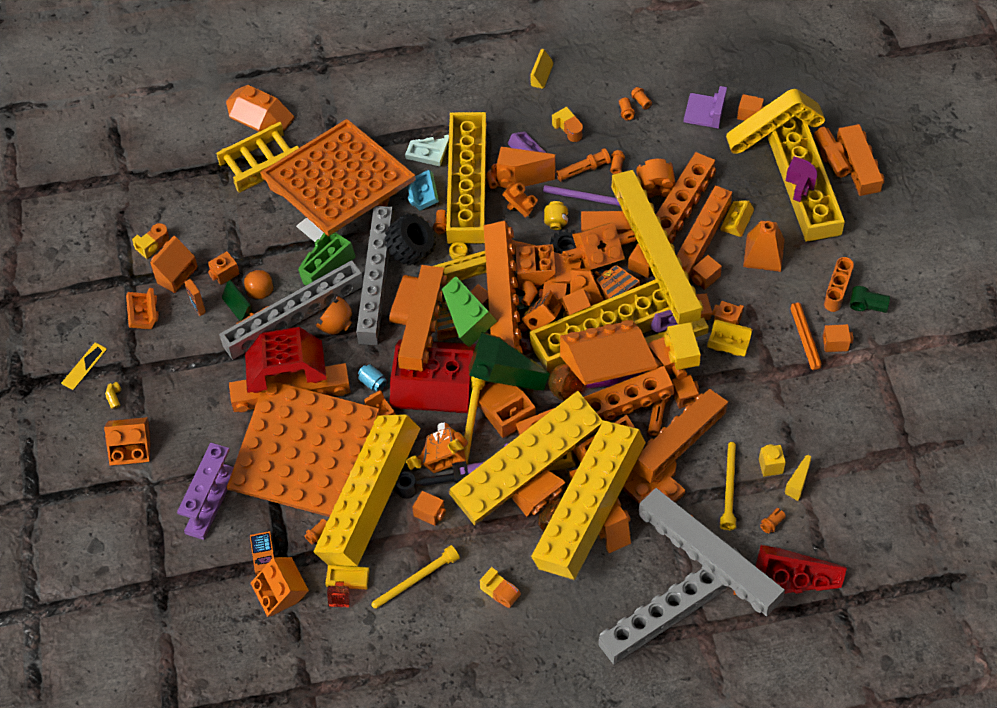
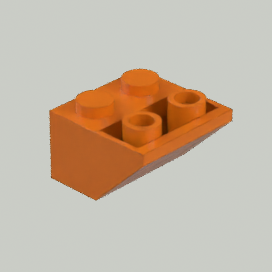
[150,236,198,293]
[515,244,556,290]
[104,417,150,466]
[512,469,565,517]
[251,557,309,617]

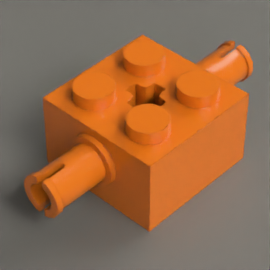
[562,223,636,270]

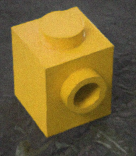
[759,444,786,477]

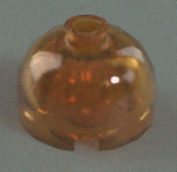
[549,363,584,402]

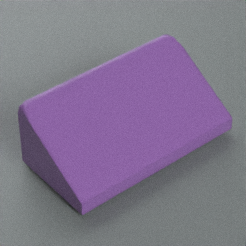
[508,132,546,153]
[650,310,678,333]

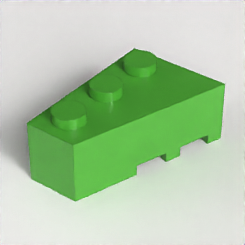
[298,232,356,285]
[442,276,497,347]

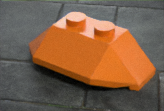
[226,85,295,132]

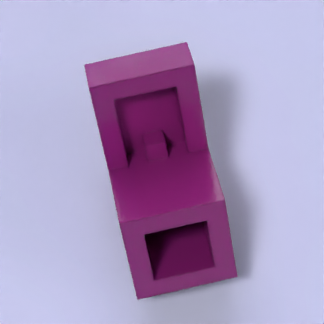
[785,156,817,202]

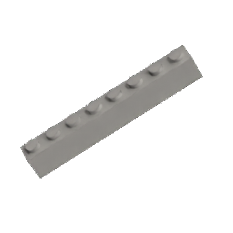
[639,488,785,616]

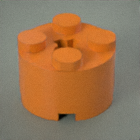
[636,159,676,199]

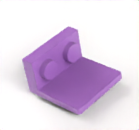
[684,86,727,129]

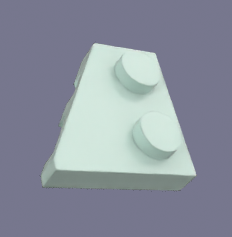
[405,135,449,166]

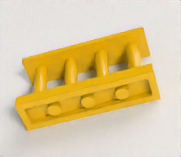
[216,122,299,193]

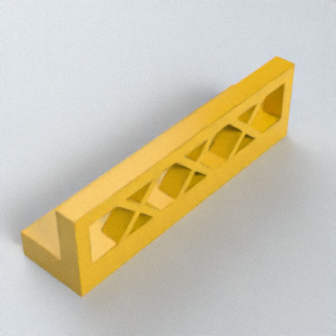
[434,251,487,284]

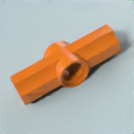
[814,126,852,178]

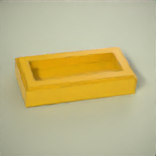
[325,565,370,590]

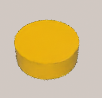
[449,242,468,260]

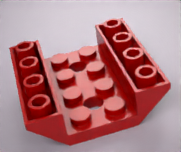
[245,327,327,393]
[389,339,476,413]

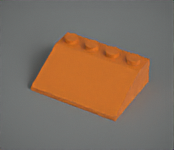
[560,320,658,385]

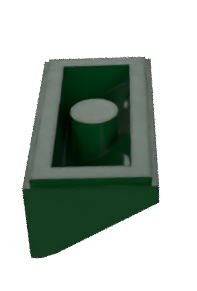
[222,280,253,321]

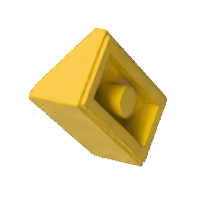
[531,49,553,89]
[720,201,754,237]

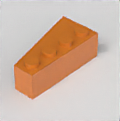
[569,468,631,553]

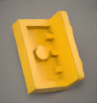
[707,320,752,357]

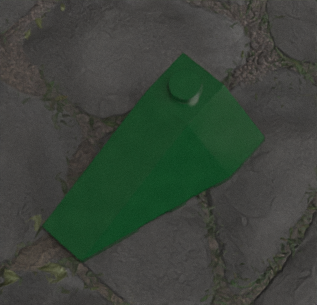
[469,332,550,391]

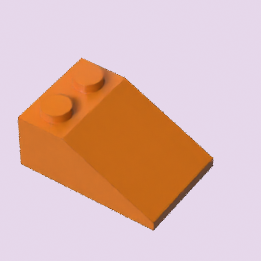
[497,147,555,188]

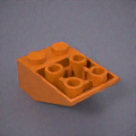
[470,382,536,438]

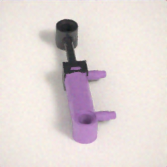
[396,443,509,499]

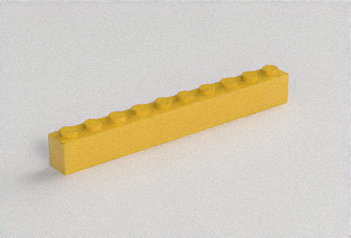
[611,170,703,324]

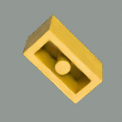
[664,322,701,370]

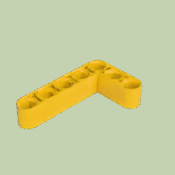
[726,89,825,154]

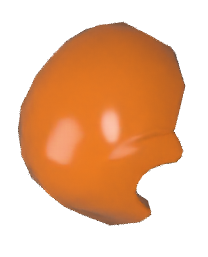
[244,270,274,299]

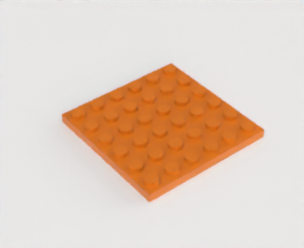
[260,119,416,236]
[227,380,380,517]

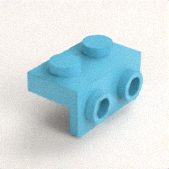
[406,170,439,211]

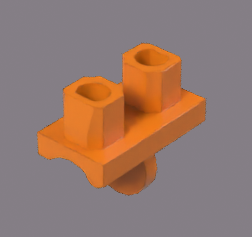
[502,181,538,218]

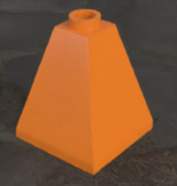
[743,221,785,272]

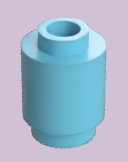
[358,364,387,392]

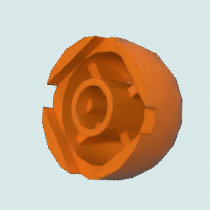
[316,296,352,335]

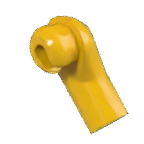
[105,382,121,409]

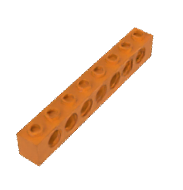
[628,152,716,278]
[515,366,674,435]

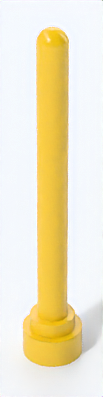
[464,376,485,464]
[720,442,737,531]
[371,545,460,609]

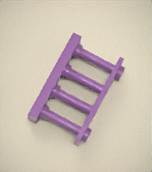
[177,443,234,540]

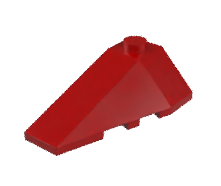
[756,545,847,594]

